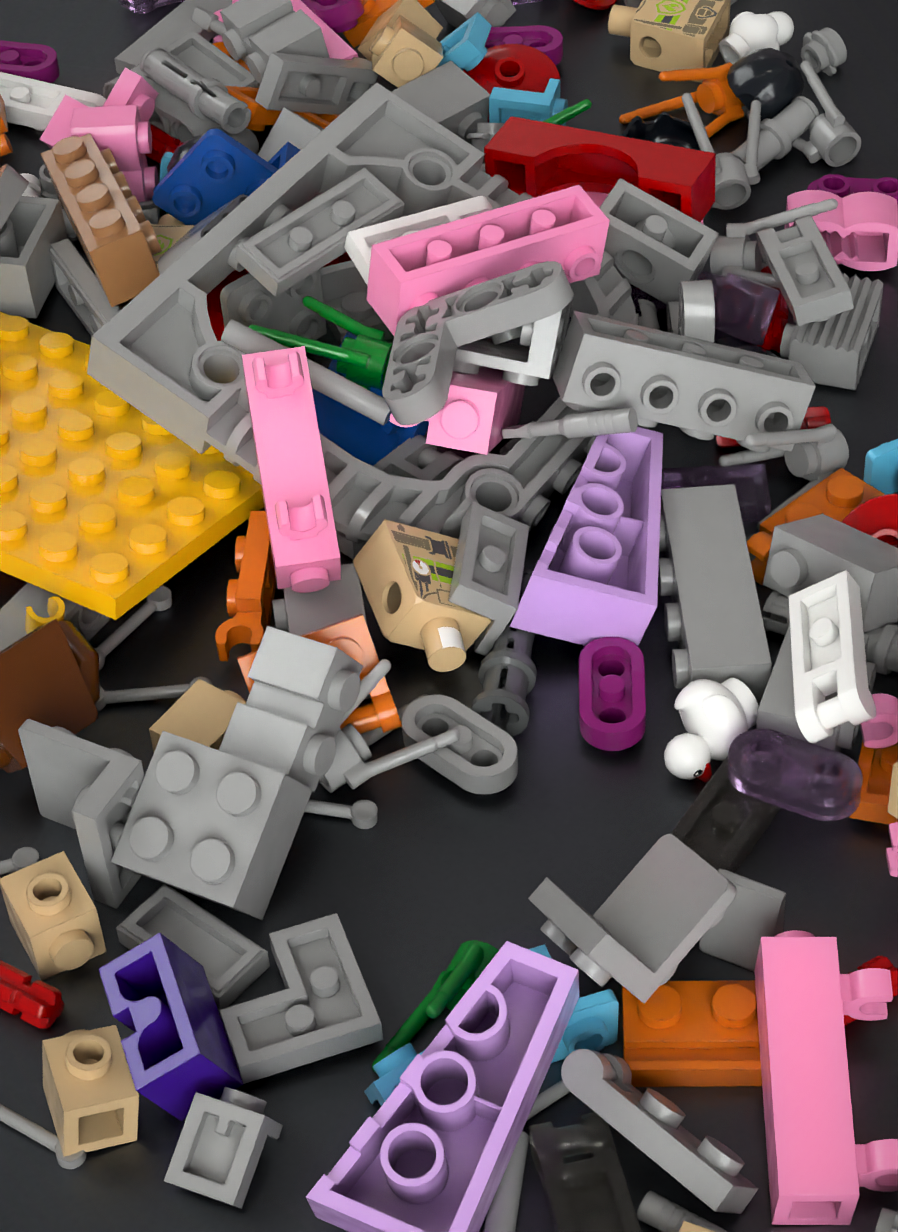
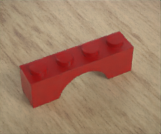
[484,116,716,222]

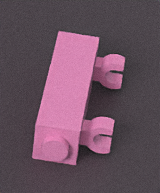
[242,346,341,593]
[389,367,525,455]
[754,930,898,1225]

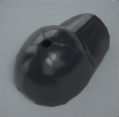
[727,48,804,121]

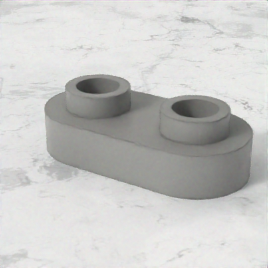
[401,695,518,794]

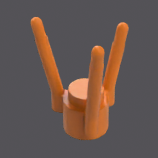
[619,62,745,138]

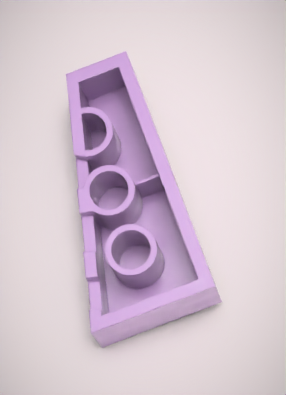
[510,427,663,646]
[306,941,580,1232]

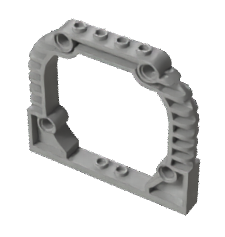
[87,82,639,544]

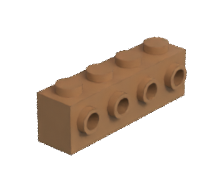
[40,133,162,307]

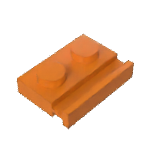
[622,980,762,1087]

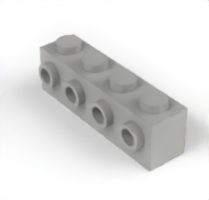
[553,311,816,452]

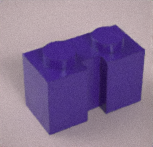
[98,933,244,1121]

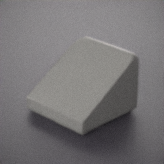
[699,868,786,972]

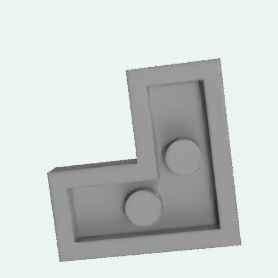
[219,913,383,1084]

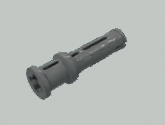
[471,568,537,737]

